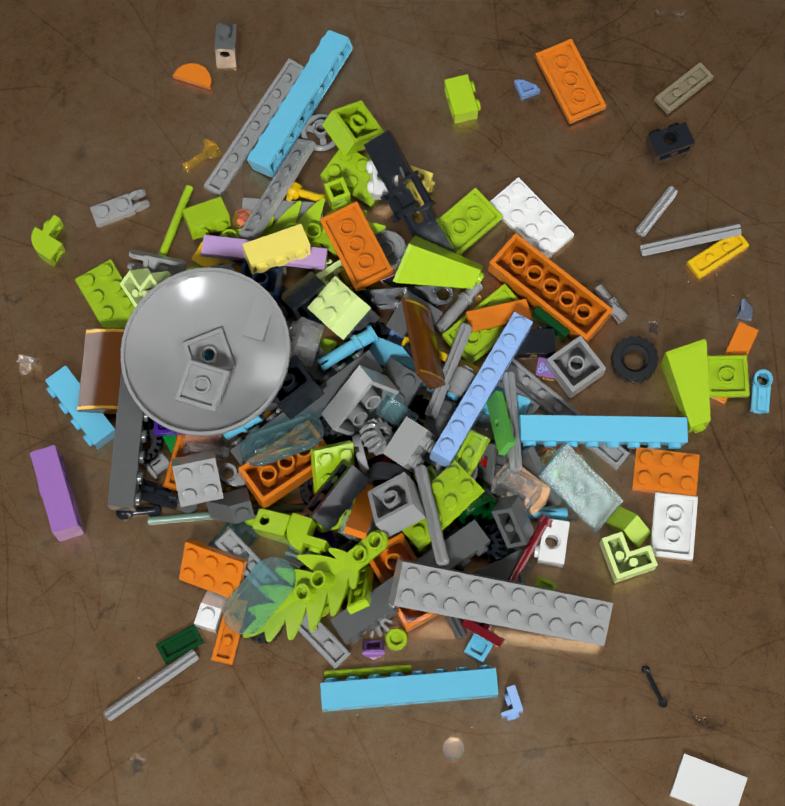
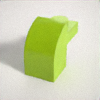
[324,177,352,210]
[31,215,66,267]
[287,513,331,555]

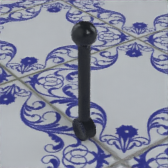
[641,665,668,708]

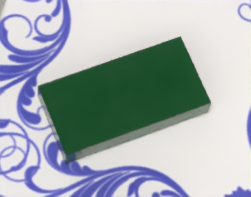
[532,306,570,343]
[155,624,205,664]

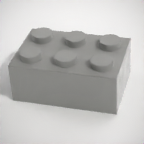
[321,365,399,437]
[383,416,437,473]

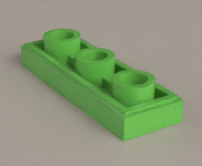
[487,390,516,456]

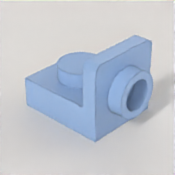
[500,685,523,721]

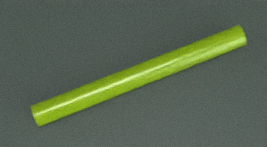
[158,185,194,256]
[324,664,412,679]

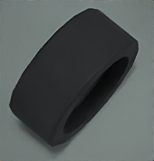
[368,462,411,488]

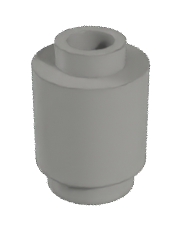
[448,365,476,398]

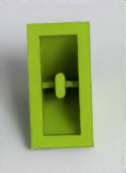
[605,506,651,549]

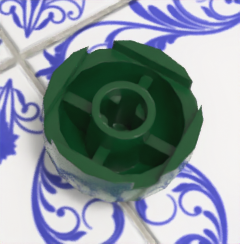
[458,488,498,527]

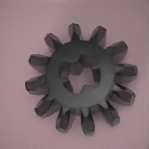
[481,524,509,561]

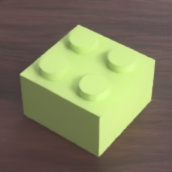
[307,276,371,340]

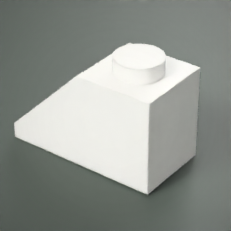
[194,591,227,634]

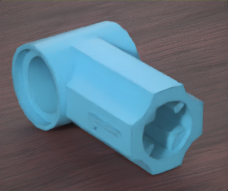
[750,369,773,414]

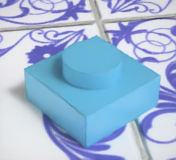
[464,633,493,663]

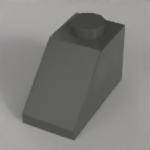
[206,487,255,524]

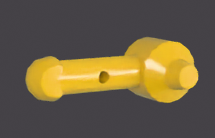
[286,182,327,202]

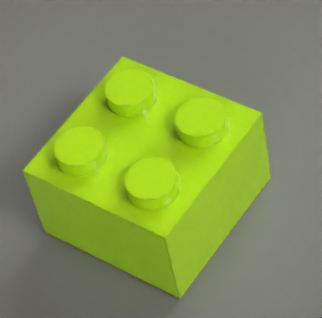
[322,100,384,157]

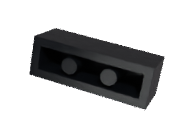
[303,459,370,531]

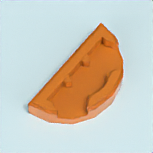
[173,63,212,90]

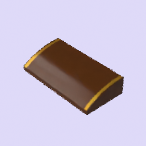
[401,298,446,390]
[77,328,125,414]

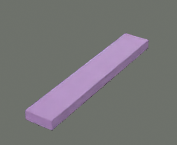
[201,235,328,270]

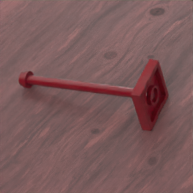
[461,514,553,647]

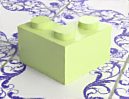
[120,268,172,307]
[599,532,658,583]

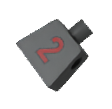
[477,439,507,484]

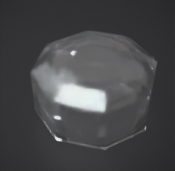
[443,737,464,760]

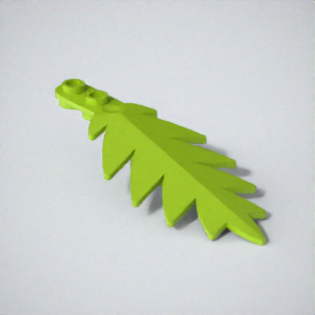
[220,198,386,265]
[243,530,388,642]

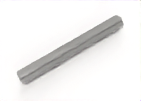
[640,223,742,256]
[425,323,472,419]
[503,372,522,472]
[414,465,449,566]
[104,649,199,721]

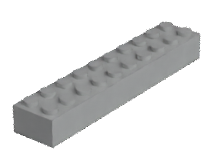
[388,558,613,646]

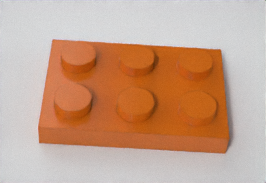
[631,447,700,496]
[179,539,247,601]

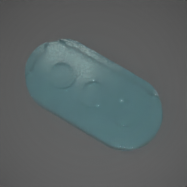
[240,414,324,466]
[223,557,296,634]

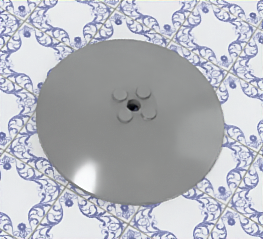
[121,267,291,436]

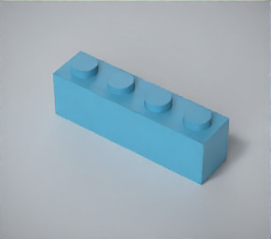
[45,365,115,449]

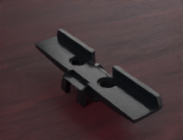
[364,130,456,253]

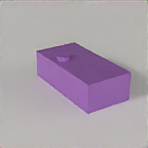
[30,445,85,542]

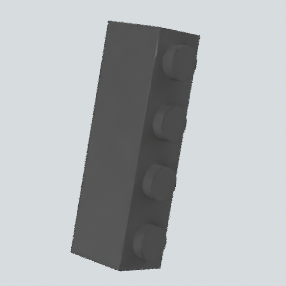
[380,357,424,433]

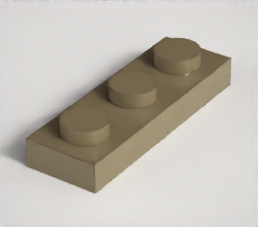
[654,62,714,115]

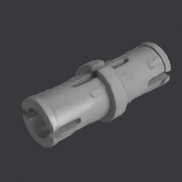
[592,284,629,324]

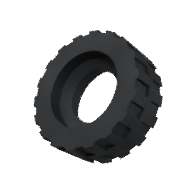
[611,336,659,384]

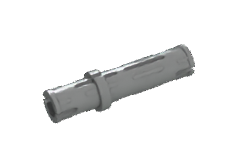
[435,283,483,334]

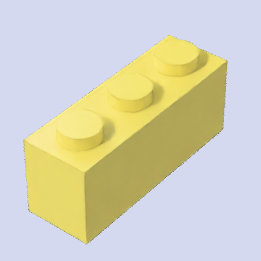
[242,224,311,274]

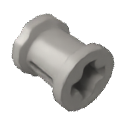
[144,452,169,480]

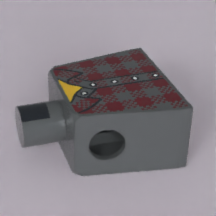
[214,23,240,68]

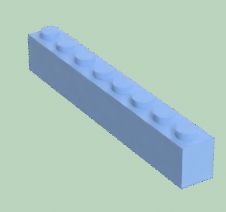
[429,312,533,468]

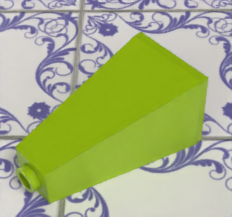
[393,235,485,289]
[660,339,711,433]

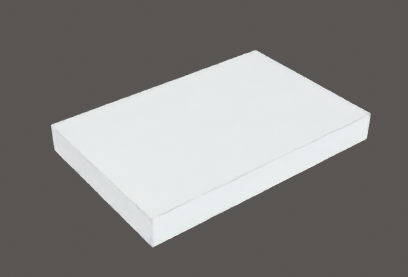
[650,492,698,561]
[669,753,747,806]

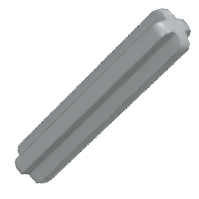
[636,186,678,237]

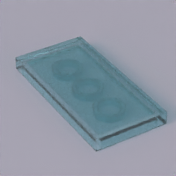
[537,443,623,532]

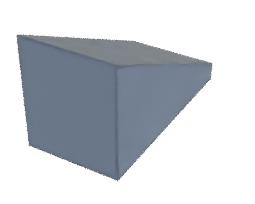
[736,298,753,321]

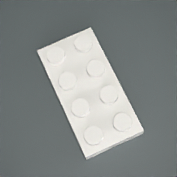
[490,177,574,259]

